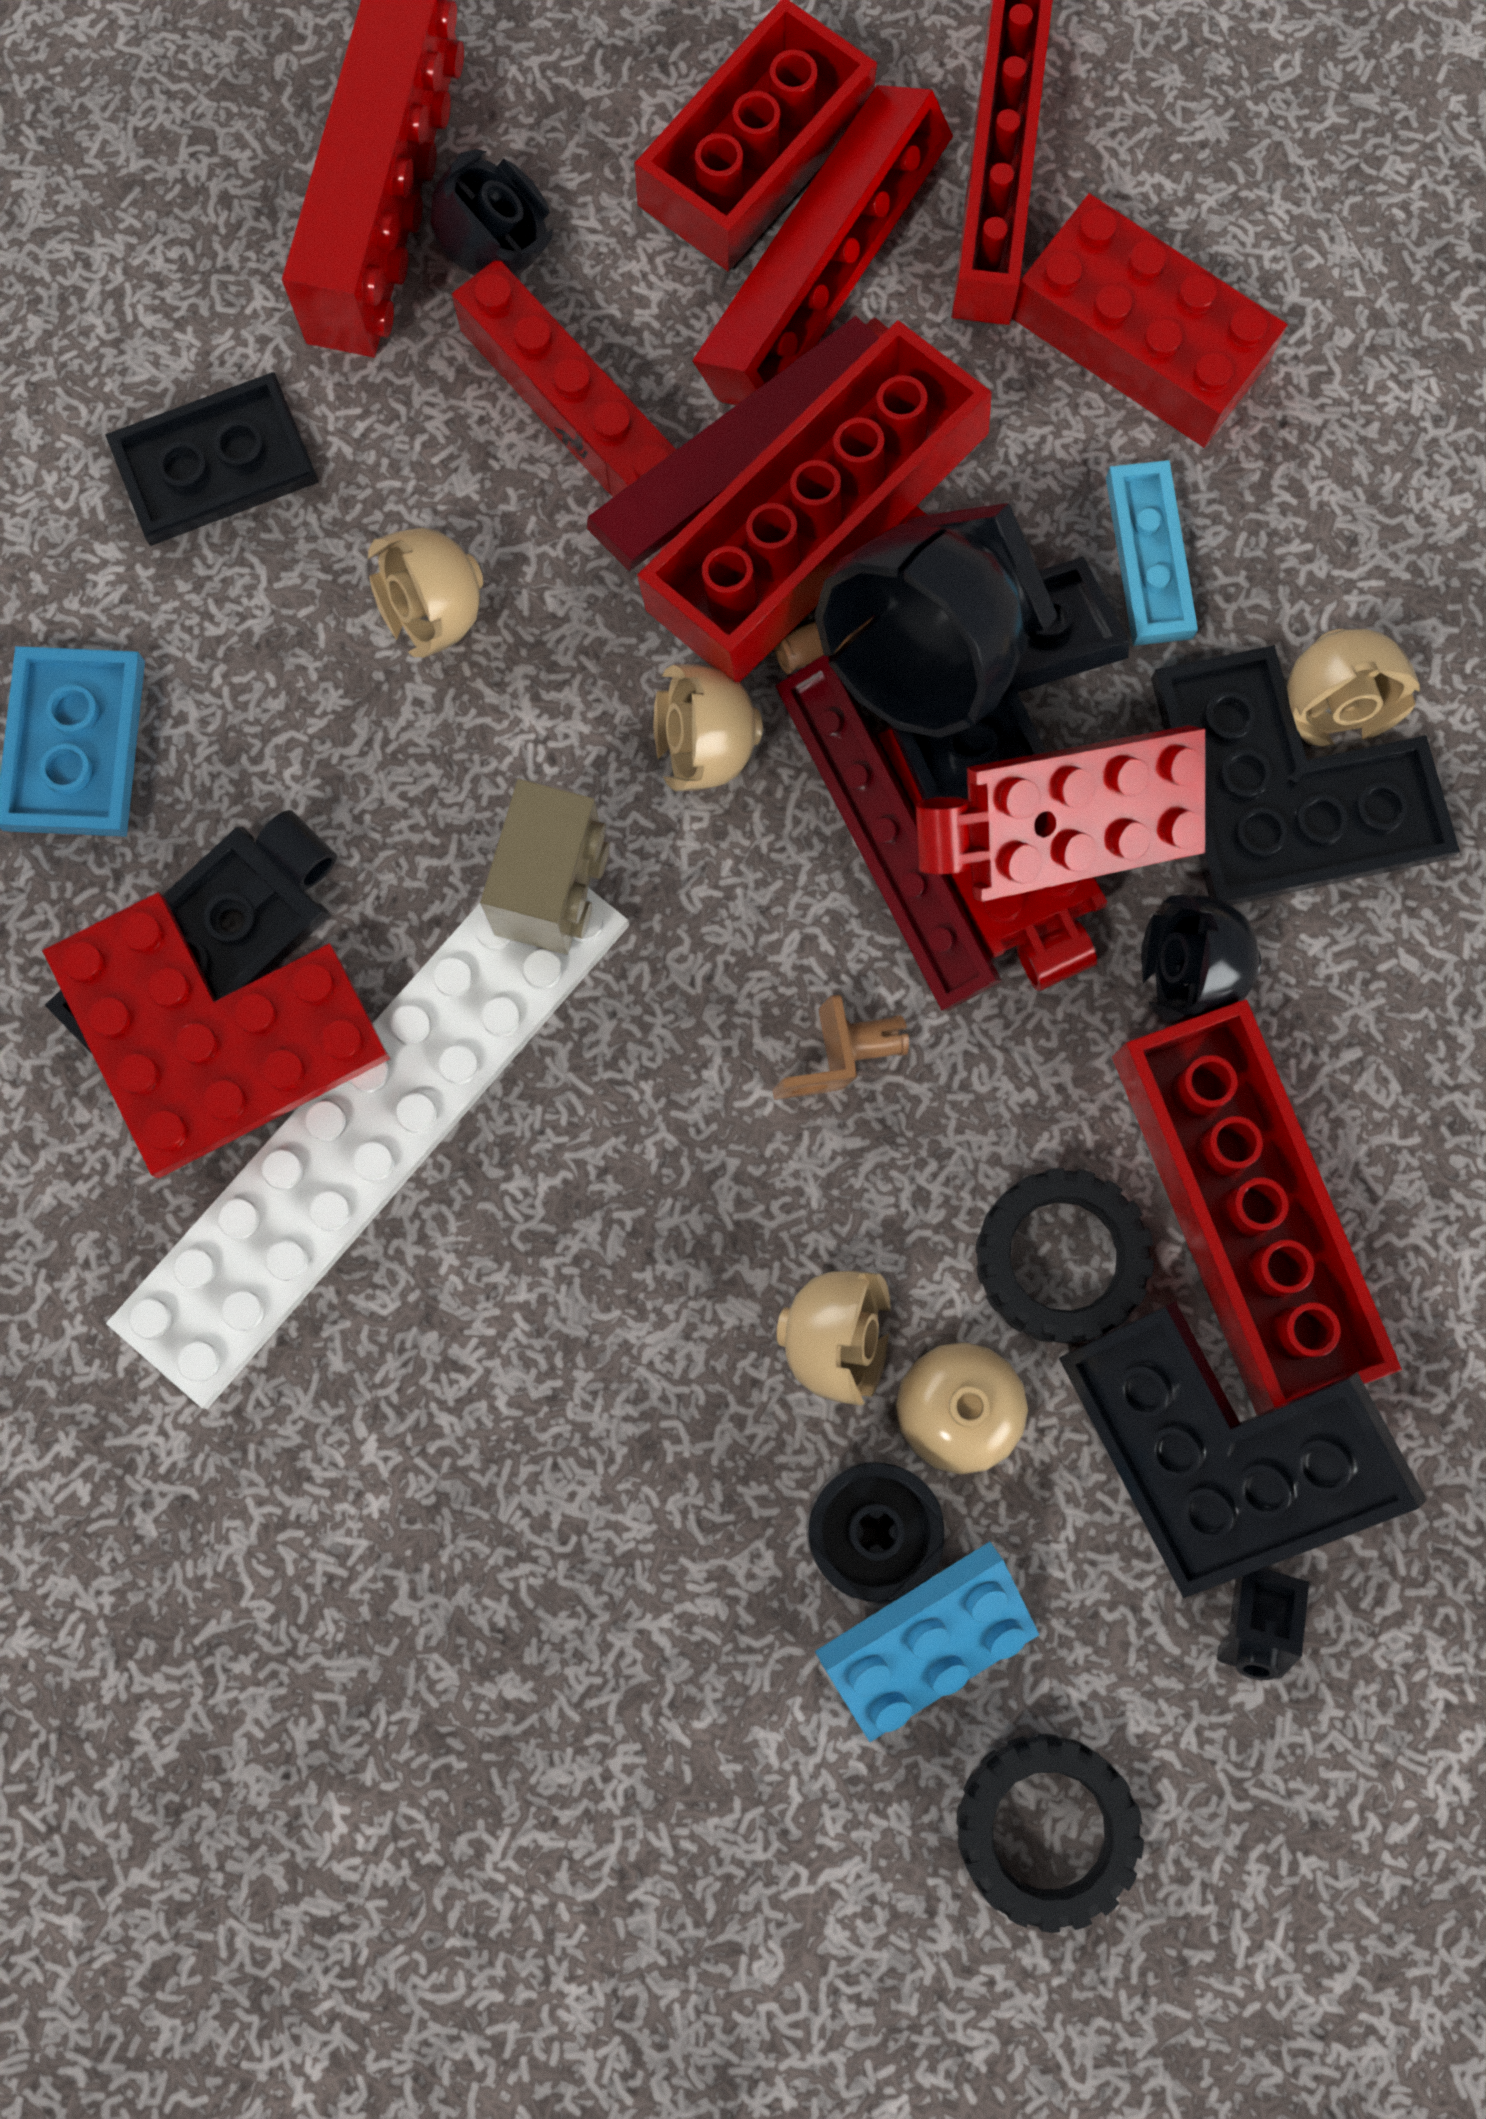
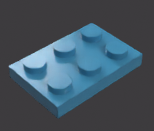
[0,646,145,837]
[815,1541,1039,1742]

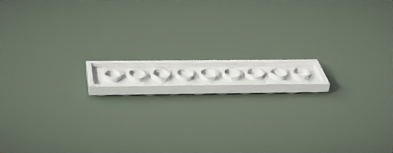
[106,887,630,1409]

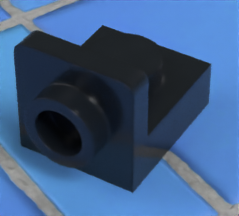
[1217,1568,1309,1680]

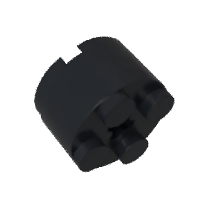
[806,1462,944,1602]

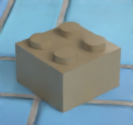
[480,779,610,955]

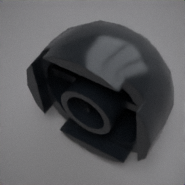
[430,149,553,276]
[1141,894,1261,1022]

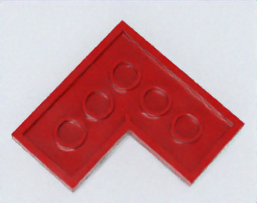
[42,892,391,1179]

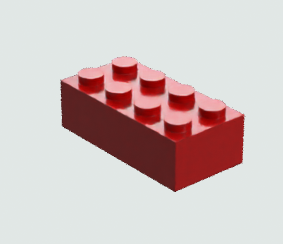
[634,0,877,272]
[1011,193,1288,448]

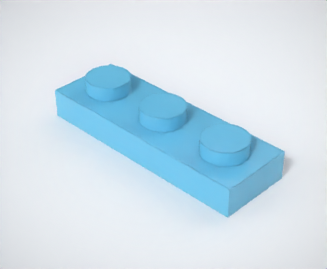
[1106,460,1198,646]

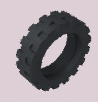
[976,1168,1154,1344]
[956,1734,1144,1933]

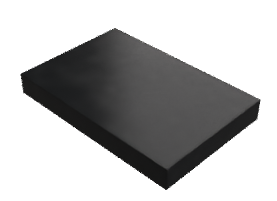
[105,372,319,546]

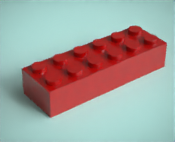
[281,0,464,358]
[637,320,992,682]
[1112,999,1402,1415]

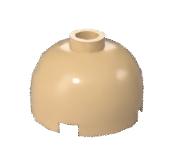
[368,528,483,658]
[1287,629,1420,747]
[653,664,763,791]
[777,1271,891,1406]
[895,1342,1028,1475]

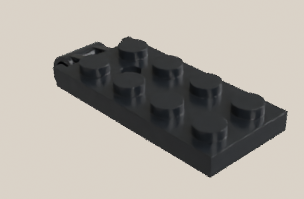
[45,810,337,1054]

